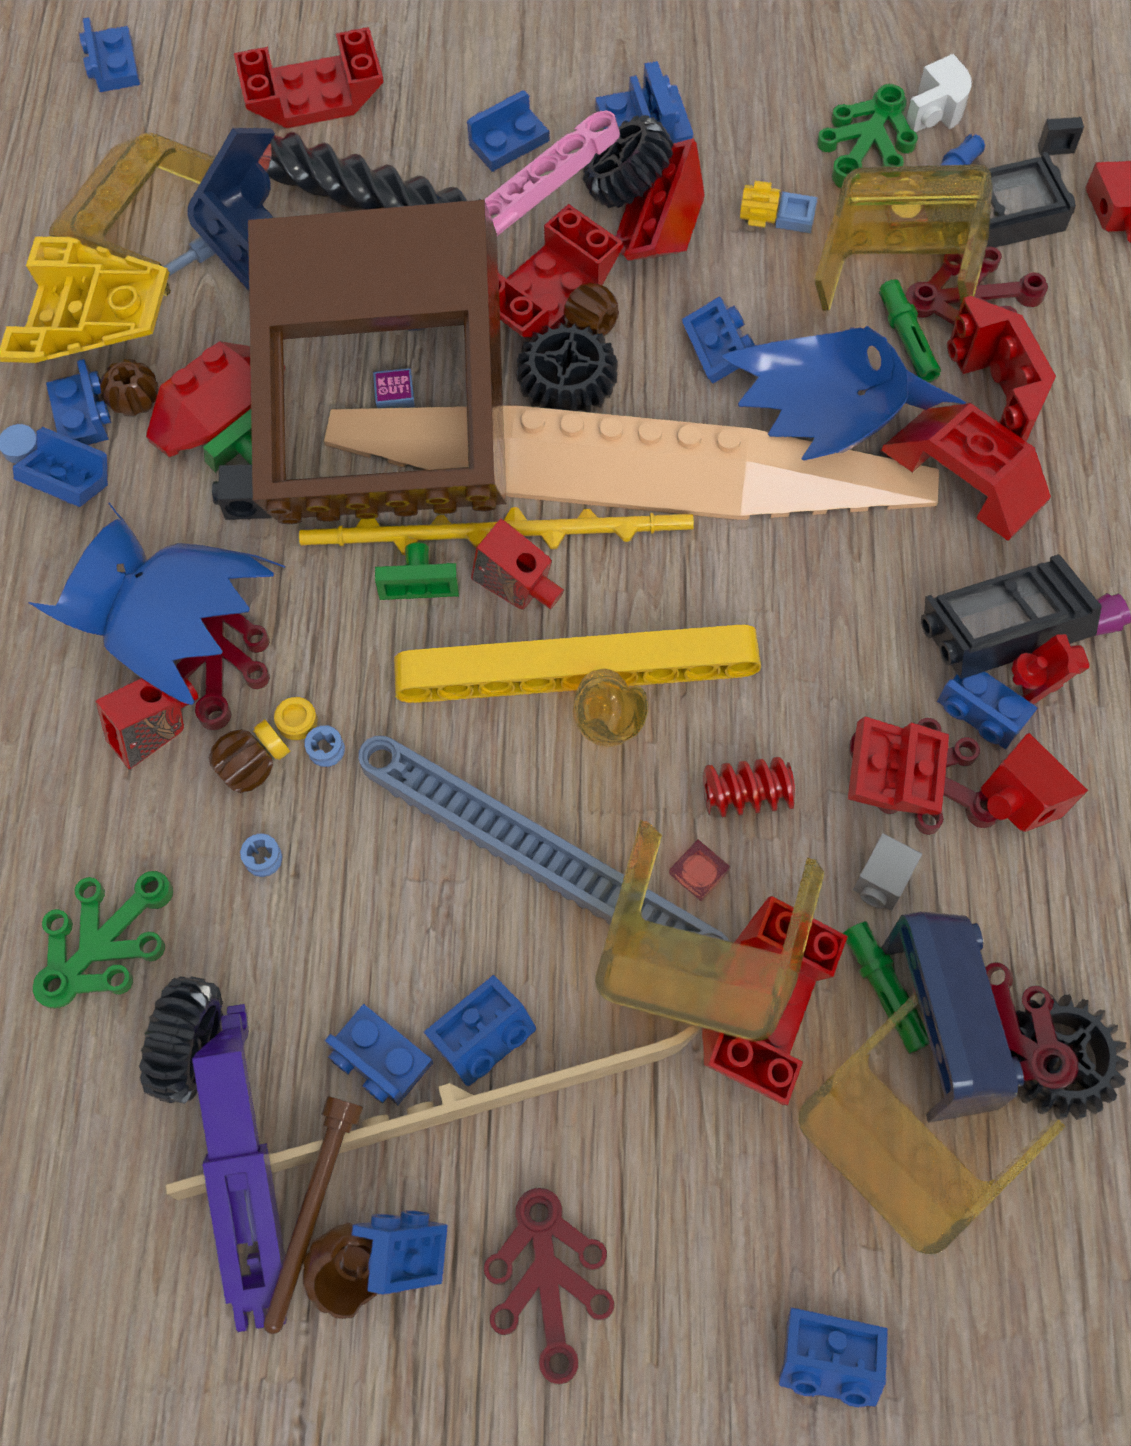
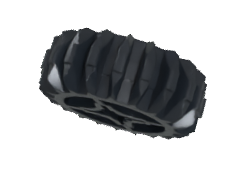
[582,114,674,208]
[516,321,618,413]
[139,976,223,1104]
[1010,994,1129,1120]

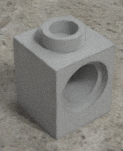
[853,833,922,911]

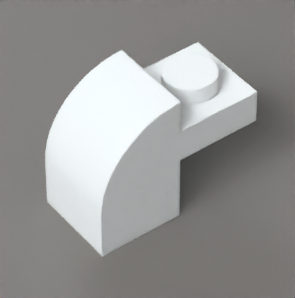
[906,54,972,132]

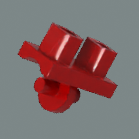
[1011,634,1090,705]

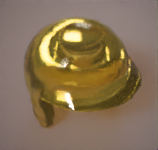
[573,669,648,747]

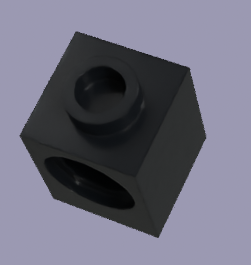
[212,465,272,520]

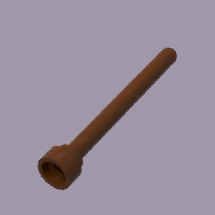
[263,1096,363,1334]

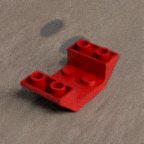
[233,27,384,128]
[498,204,623,337]
[947,296,1056,442]
[881,403,1051,541]
[702,896,848,1106]

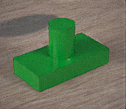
[203,409,252,472]
[375,543,459,600]

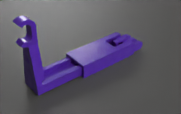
[192,1004,287,1332]

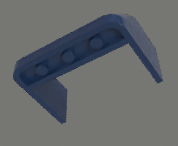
[187,128,275,291]
[881,911,1024,1123]

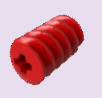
[703,757,795,818]

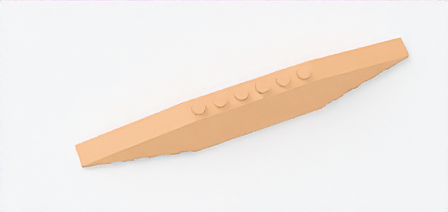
[324,405,939,520]

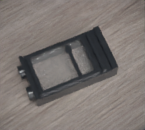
[922,152,1076,256]
[921,554,1102,679]

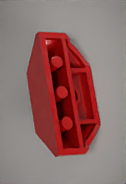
[615,138,705,261]
[146,341,286,458]

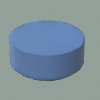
[0,424,37,464]

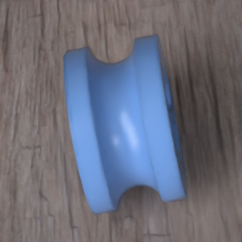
[304,725,345,767]
[240,834,283,877]

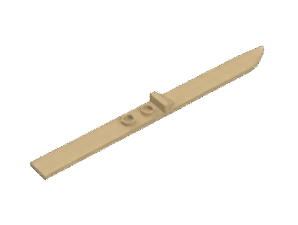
[165,1017,704,1201]

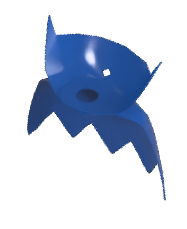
[722,326,966,461]
[28,502,285,705]

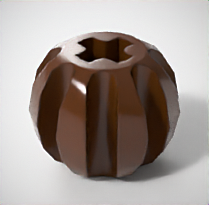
[563,283,619,337]
[100,359,159,417]
[208,729,273,793]

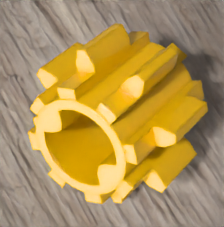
[740,181,780,228]

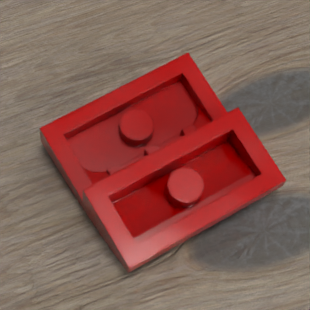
[848,716,949,815]

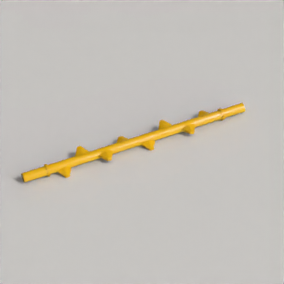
[299,507,694,555]

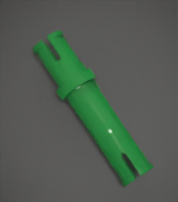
[879,279,941,383]
[842,921,930,1054]

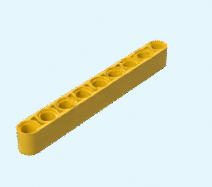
[394,625,761,703]

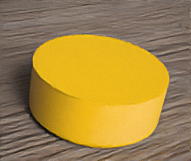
[274,697,318,740]
[253,719,291,760]

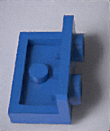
[13,427,108,507]

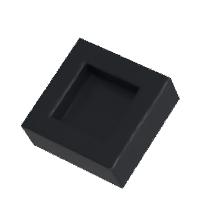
[1037,117,1084,156]

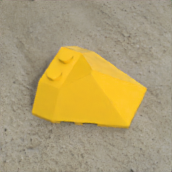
[0,236,169,363]

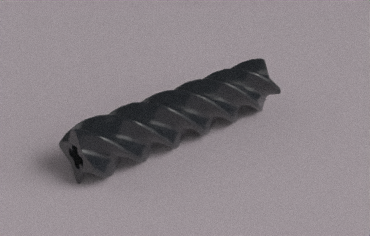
[267,132,481,210]

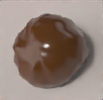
[302,1222,377,1319]

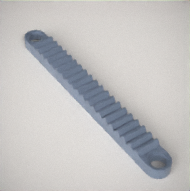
[358,736,732,978]

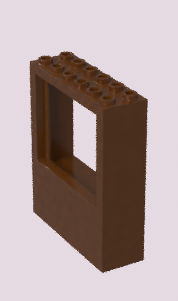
[248,199,507,524]

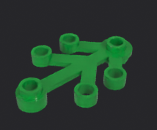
[817,84,918,189]
[32,871,173,1009]

